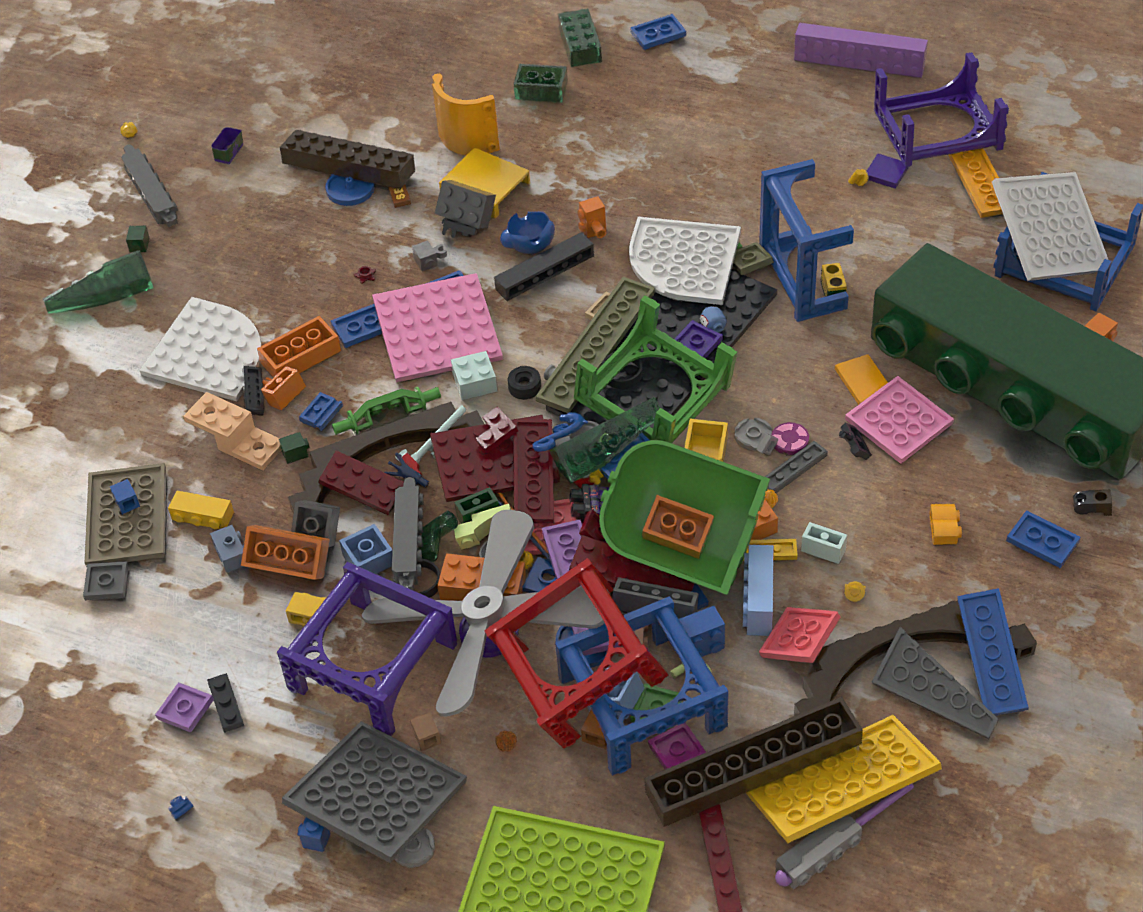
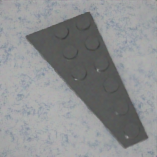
[872,627,999,739]

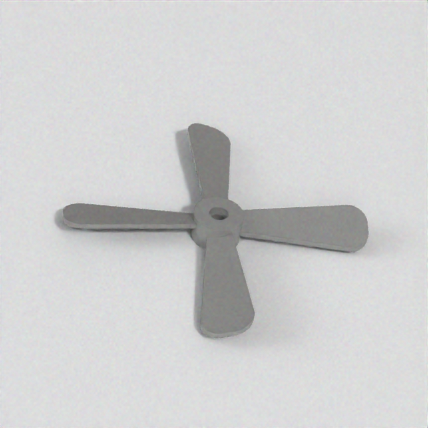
[362,510,608,717]

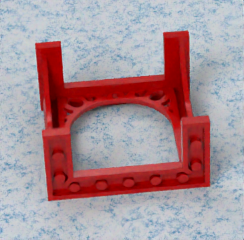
[484,558,669,749]

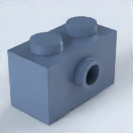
[210,525,244,573]

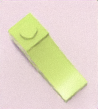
[454,504,512,550]

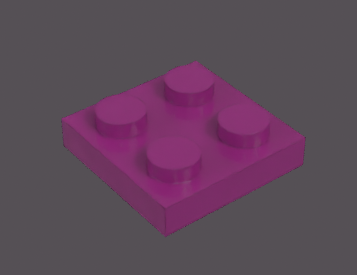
[648,723,706,769]

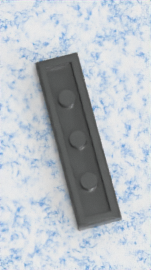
[765,441,828,493]

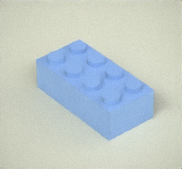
[743,545,773,636]

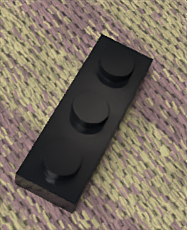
[207,673,244,733]

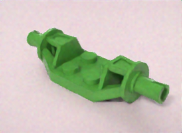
[332,386,441,435]

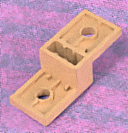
[183,392,281,470]

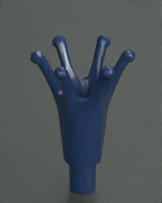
[384,452,429,488]

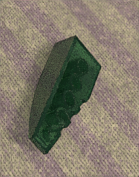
[43,250,153,313]

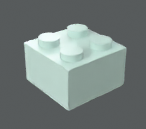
[451,351,497,400]

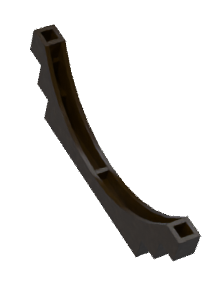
[288,402,484,515]
[794,601,1037,716]

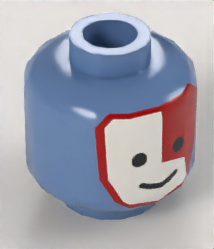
[700,307,727,333]

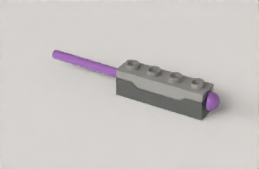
[775,784,914,890]

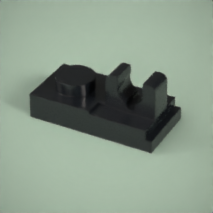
[442,218,478,238]

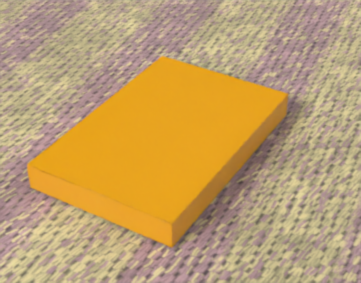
[835,354,888,405]

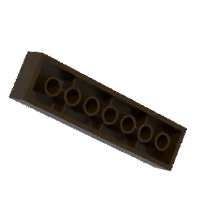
[280,130,415,189]

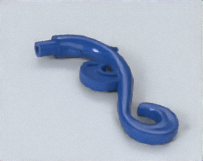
[533,412,588,452]

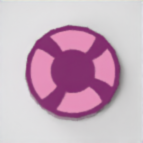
[772,422,809,455]

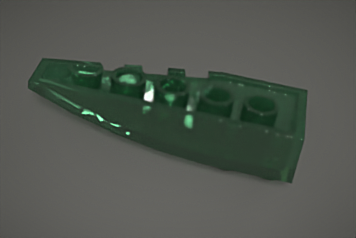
[549,397,660,483]

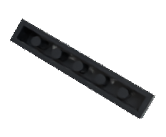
[494,232,594,301]

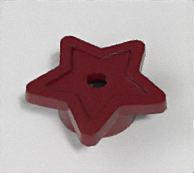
[354,266,376,284]

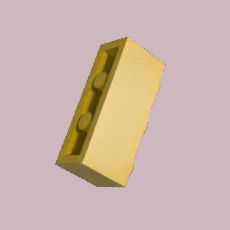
[168,491,234,529]

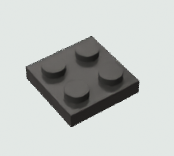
[83,561,128,601]

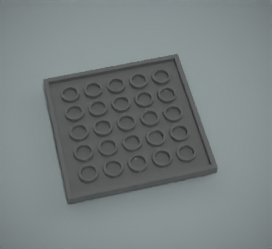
[282,721,467,863]

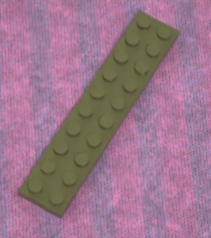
[536,277,655,413]

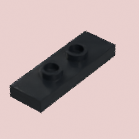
[242,366,264,416]

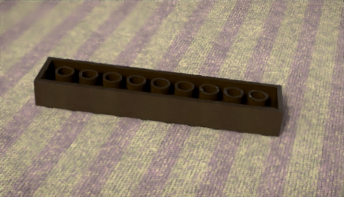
[644,697,863,827]

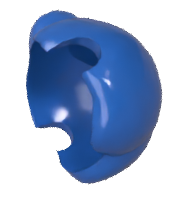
[500,211,555,254]

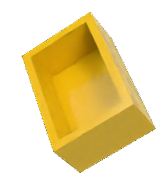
[684,419,728,462]

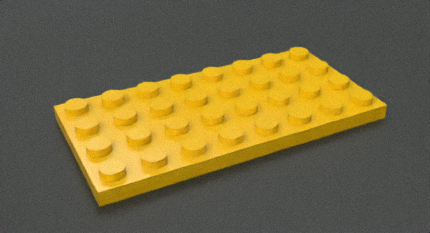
[746,715,942,843]

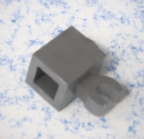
[412,240,447,271]

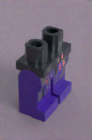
[569,484,610,523]

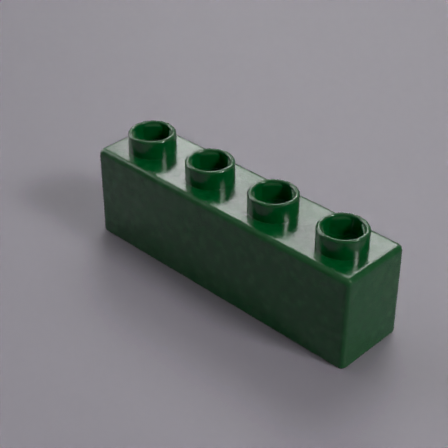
[871,243,1143,479]

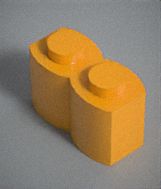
[929,504,962,545]

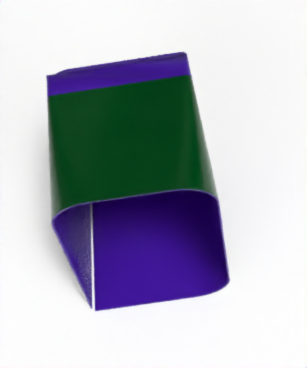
[211,127,243,164]

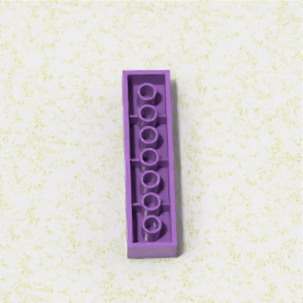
[794,23,928,78]

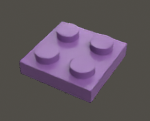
[155,682,214,733]

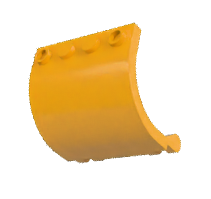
[432,74,500,155]

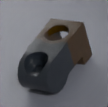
[1073,489,1112,516]

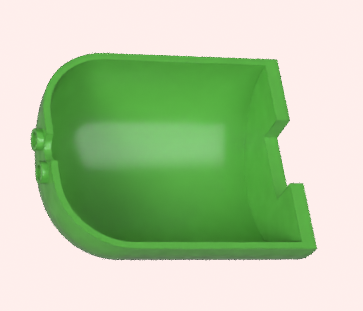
[600,440,770,595]

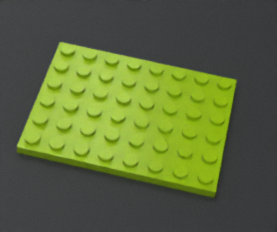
[458,806,665,912]

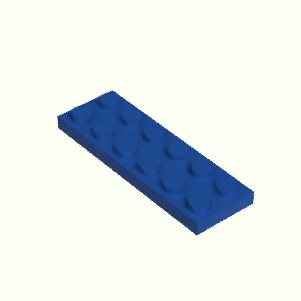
[957,588,1029,716]

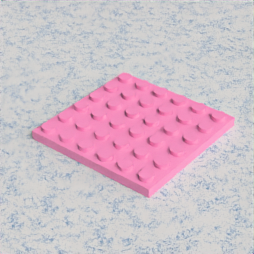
[372,273,503,383]

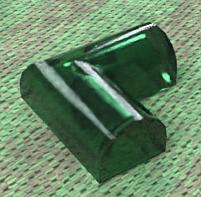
[419,510,458,562]

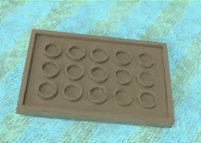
[84,463,166,567]

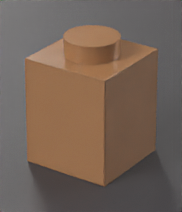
[410,712,441,751]

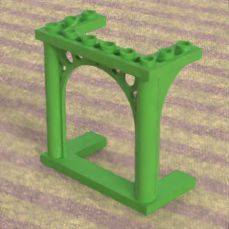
[574,296,737,443]

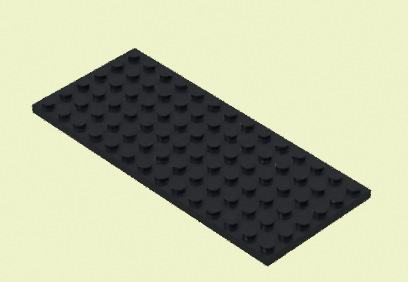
[546,270,778,440]

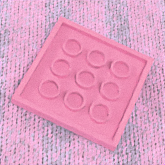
[845,376,954,464]

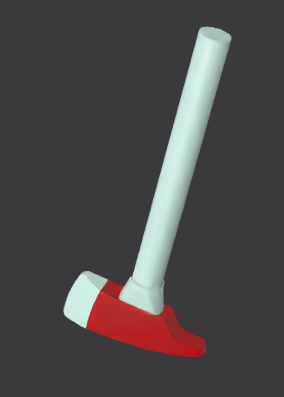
[395,405,467,475]

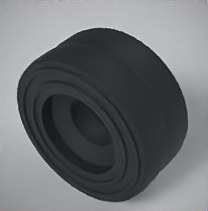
[507,366,541,400]

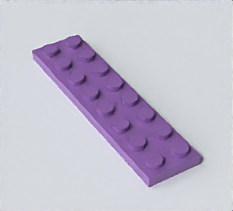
[542,520,620,656]

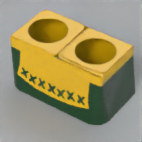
[820,263,847,297]

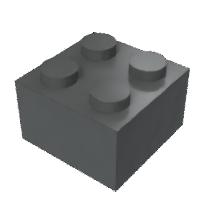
[291,500,340,547]

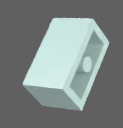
[801,522,847,564]

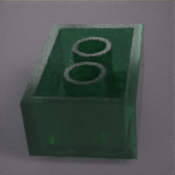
[514,64,568,102]

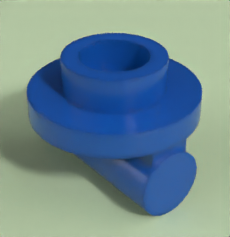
[168,795,194,820]

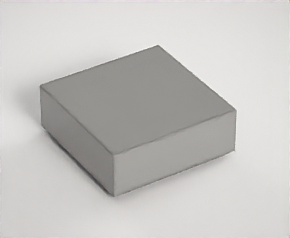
[756,433,778,455]

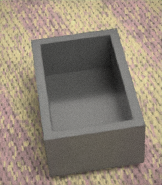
[435,180,496,229]

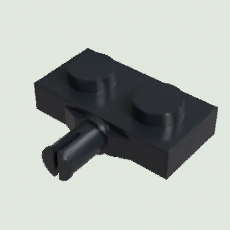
[839,422,872,460]

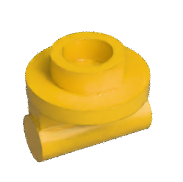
[848,169,868,186]
[844,581,866,602]

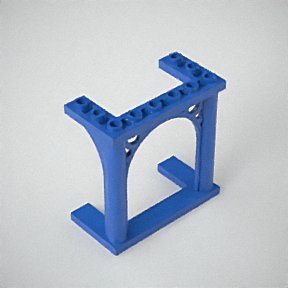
[759,159,854,322]
[993,172,1143,312]
[555,596,728,776]

